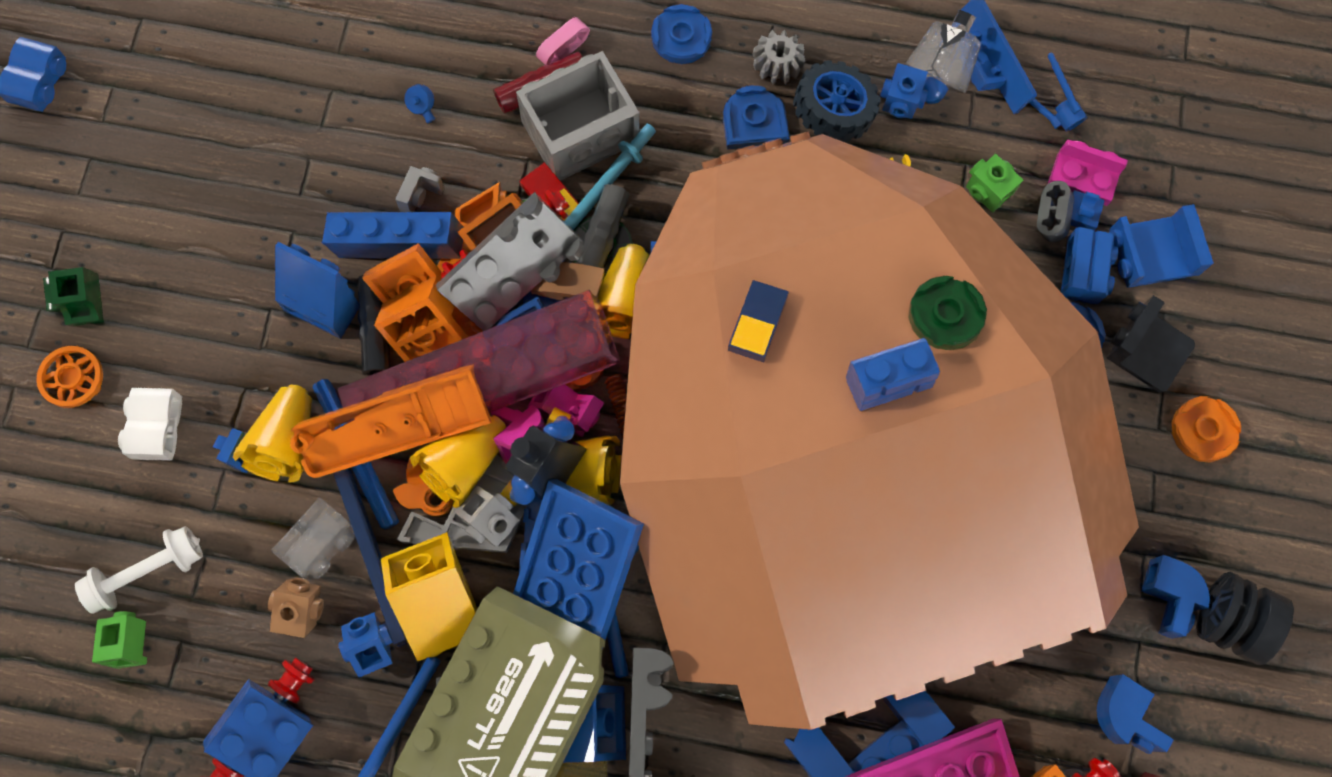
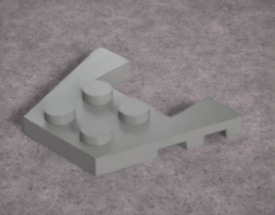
[397,455,527,553]

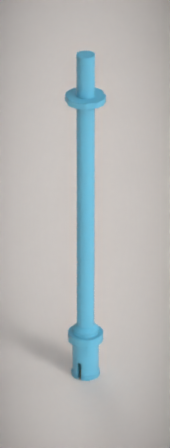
[494,123,656,327]

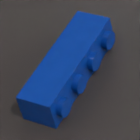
[322,212,463,259]

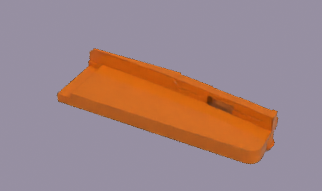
[290,364,492,478]

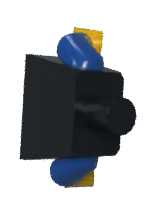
[500,407,587,507]

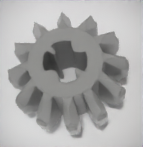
[753,30,805,85]

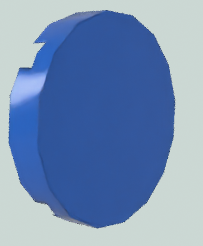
[651,4,712,64]

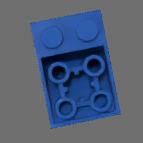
[275,242,359,339]

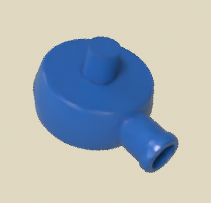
[404,84,436,124]

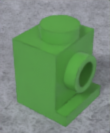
[92,611,147,669]

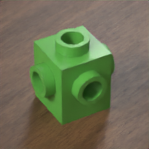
[966,154,1023,212]

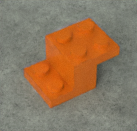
[362,243,471,374]

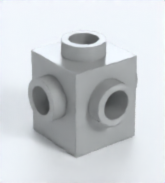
[454,486,520,547]

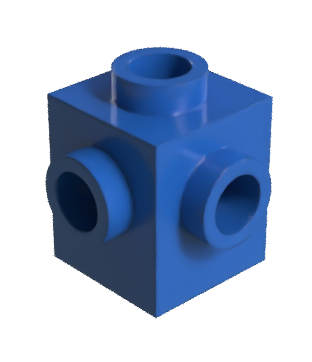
[880,63,928,119]
[338,612,393,678]

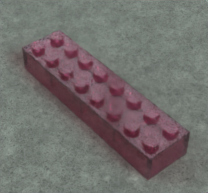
[338,290,621,423]

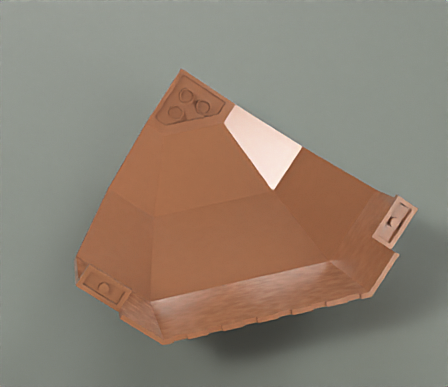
[620,131,1139,730]

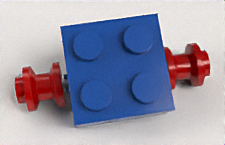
[201,657,315,777]

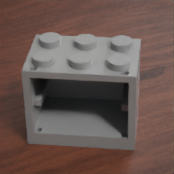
[516,51,639,181]

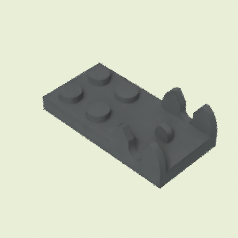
[436,192,584,332]
[629,648,673,777]

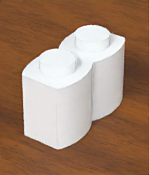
[118,388,182,460]

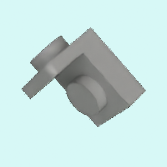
[395,166,444,212]

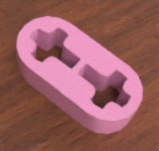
[536,17,590,65]

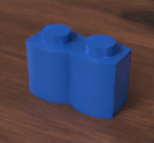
[0,37,66,112]

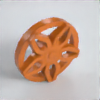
[37,346,103,408]

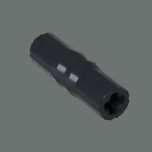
[357,275,391,377]

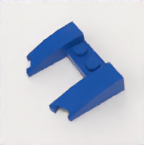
[784,691,955,777]

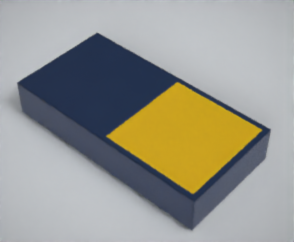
[728,280,789,363]

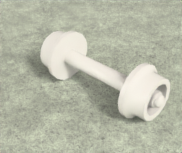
[75,526,203,614]

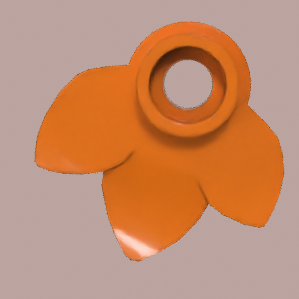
[393,458,454,517]

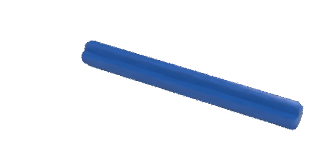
[313,379,399,530]

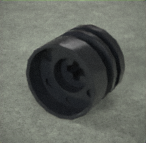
[1196,572,1294,665]

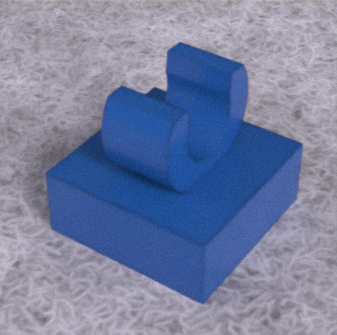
[1071,190,1105,231]
[213,428,248,474]

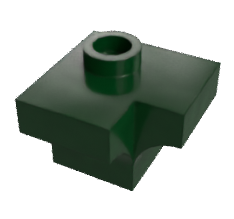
[43,267,104,326]

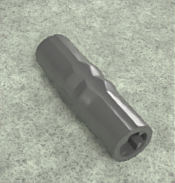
[576,184,630,268]

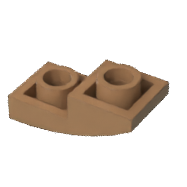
[531,262,605,304]

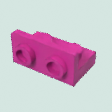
[1048,140,1128,206]

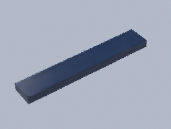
[333,467,409,647]

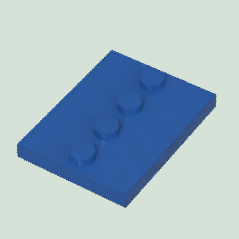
[513,479,644,649]

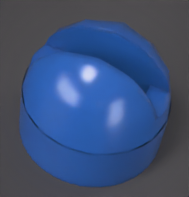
[923,77,949,104]

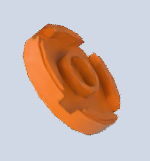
[1171,396,1241,463]

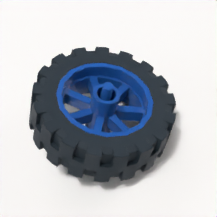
[793,61,881,142]

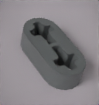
[1037,181,1074,242]

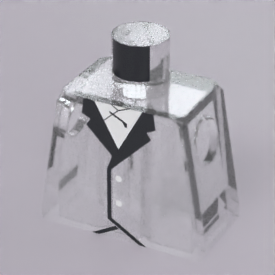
[906,10,981,93]

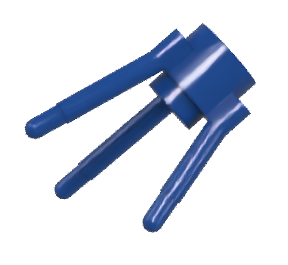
[1029,53,1088,132]

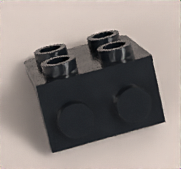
[1107,295,1195,393]

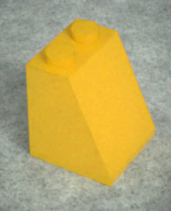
[381,532,478,662]

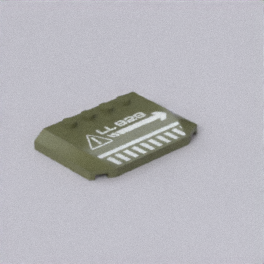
[393,586,605,777]

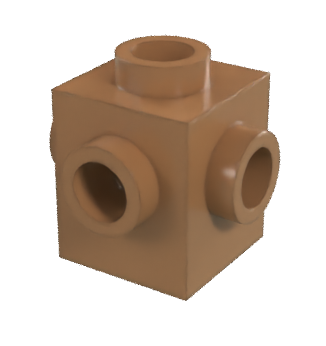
[268,578,324,638]

